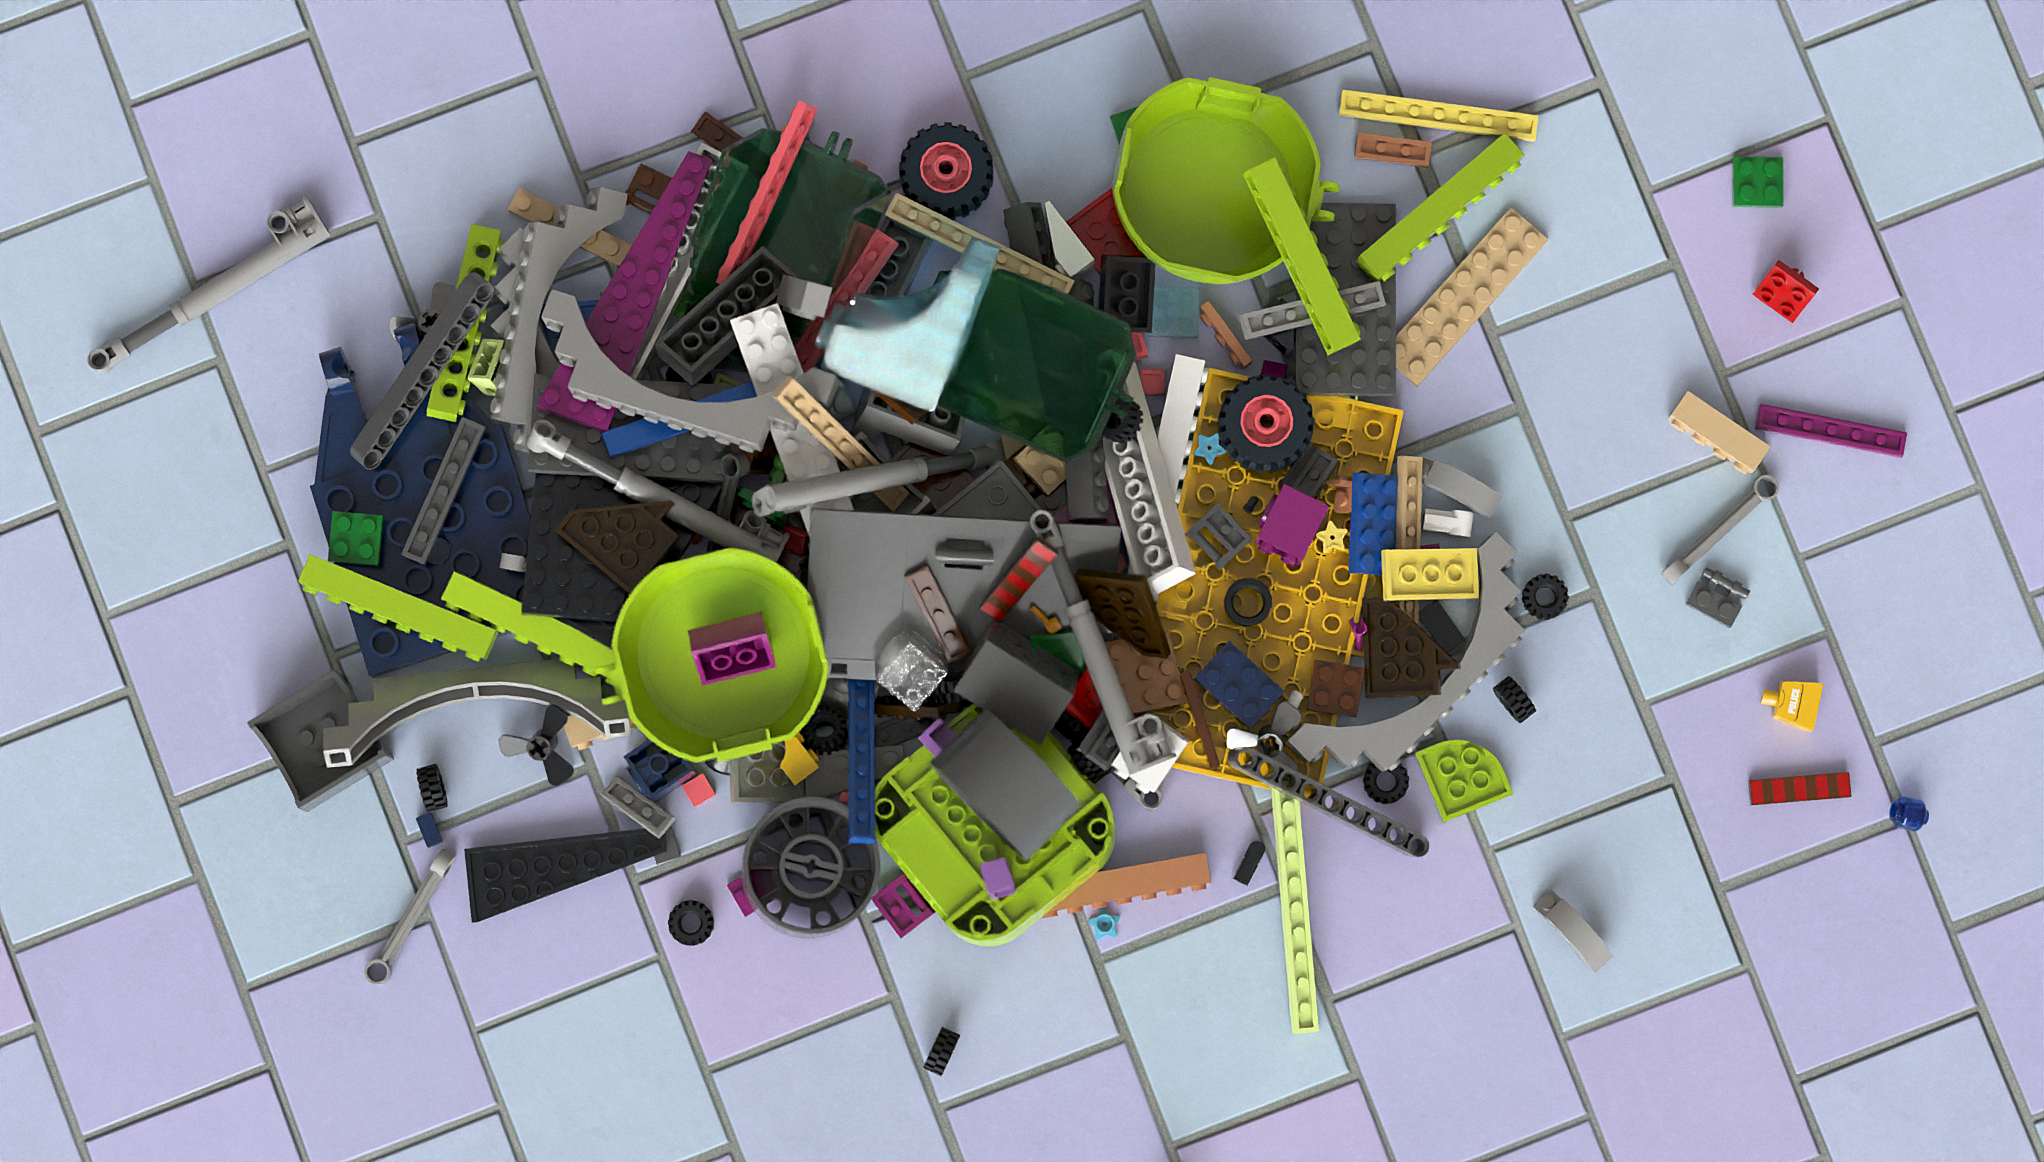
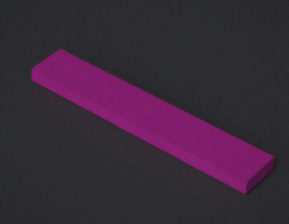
[1755,404,1907,458]

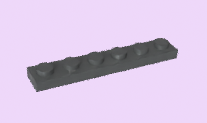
[401,417,486,565]

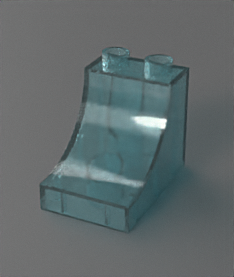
[815,236,1001,413]

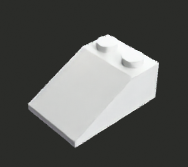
[1045,201,1094,279]

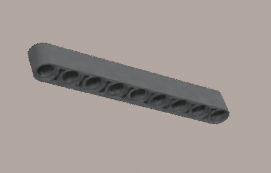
[350,272,494,470]
[1228,747,1430,857]

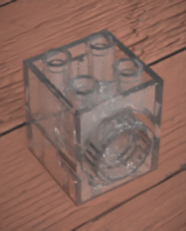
[875,625,948,711]

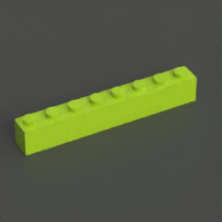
[1356,133,1525,282]
[1243,158,1361,355]
[298,554,499,662]
[441,571,616,686]

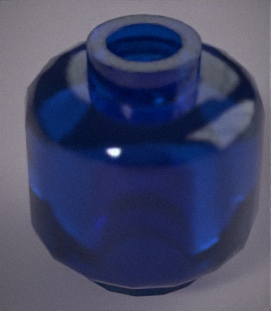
[1889,796,1929,831]

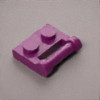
[871,873,936,939]

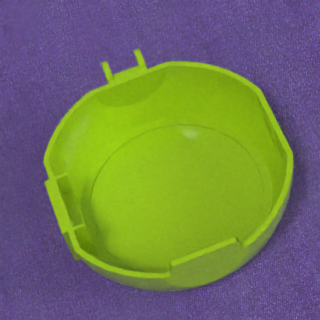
[1112,77,1340,284]
[594,548,829,762]

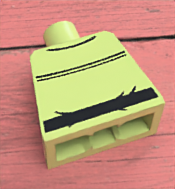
[467,339,505,396]

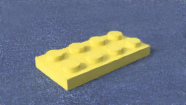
[1381,548,1479,601]

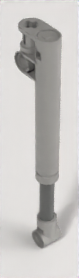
[87,195,331,374]
[526,420,790,563]
[752,440,1006,517]
[1030,510,1177,775]

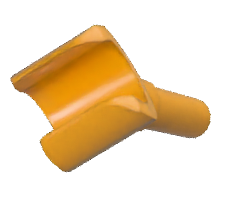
[1030,605,1062,633]

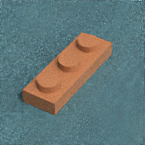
[1354,133,1432,168]
[1199,301,1253,370]

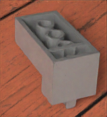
[851,368,969,456]

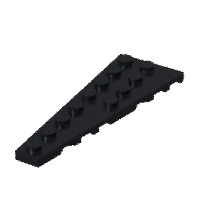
[464,828,667,923]

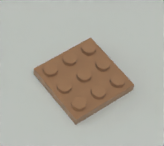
[1105,630,1187,715]

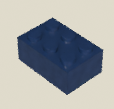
[1194,641,1285,731]

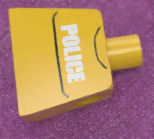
[1760,681,1823,732]

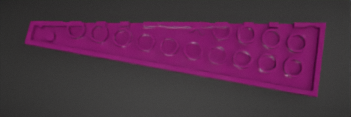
[536,151,712,432]

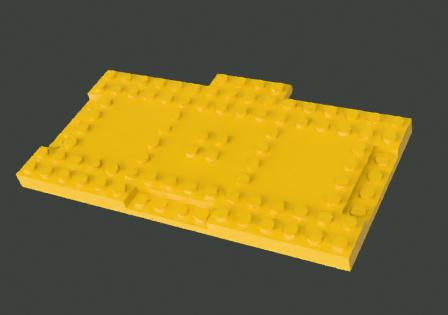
[1149,368,1404,798]

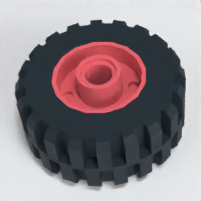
[899,122,994,220]
[1218,374,1314,473]

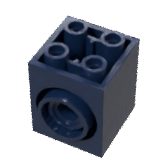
[623,739,697,802]

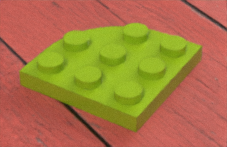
[1414,740,1513,823]

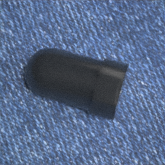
[1242,496,1259,514]

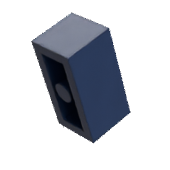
[416,812,443,848]

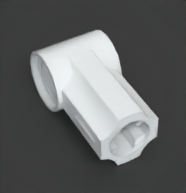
[1422,508,1474,539]

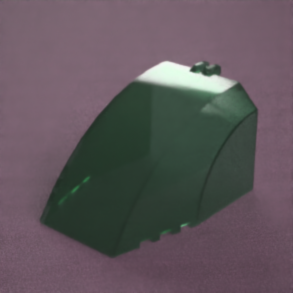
[685,128,891,368]
[899,269,1137,463]

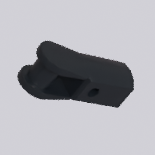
[1232,841,1265,886]

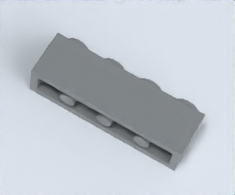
[776,274,832,320]

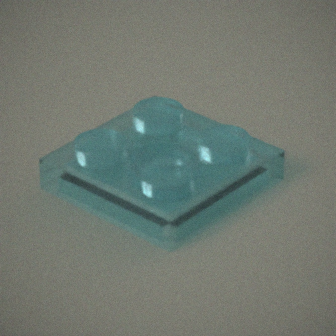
[1149,286,1199,338]

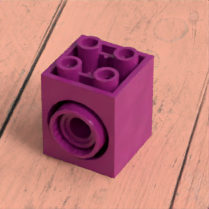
[1255,484,1329,567]

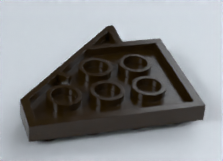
[554,501,681,595]
[1075,569,1171,659]
[1362,597,1461,699]
[874,689,974,721]

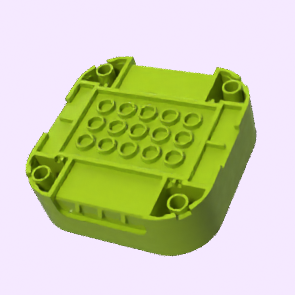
[875,704,1116,947]

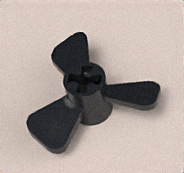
[499,704,574,786]

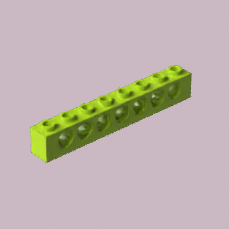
[427,224,504,422]

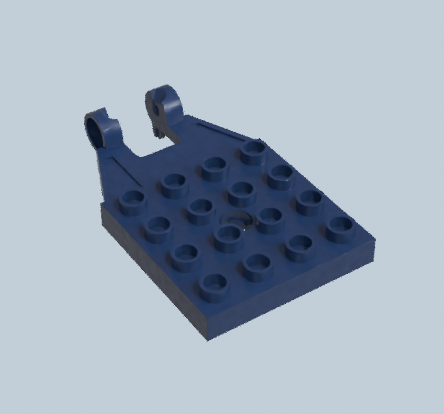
[310,323,531,678]

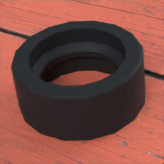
[1224,578,1272,627]

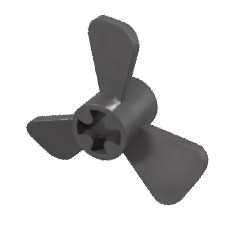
[389,282,466,350]
[1227,701,1301,781]

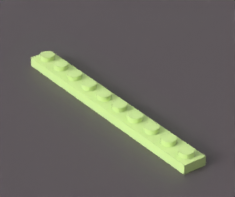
[1271,780,1319,1034]

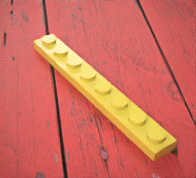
[1339,89,1539,142]

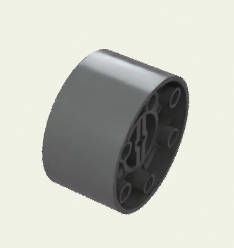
[929,708,1082,861]
[741,797,880,939]

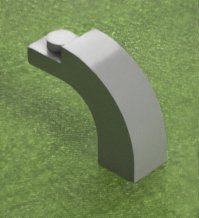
[1422,458,1502,518]
[1533,890,1613,973]

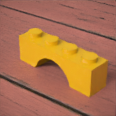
[780,732,820,786]

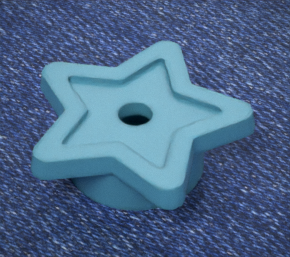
[1193,433,1226,465]
[1088,908,1120,940]

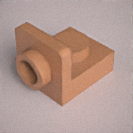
[1326,475,1352,514]

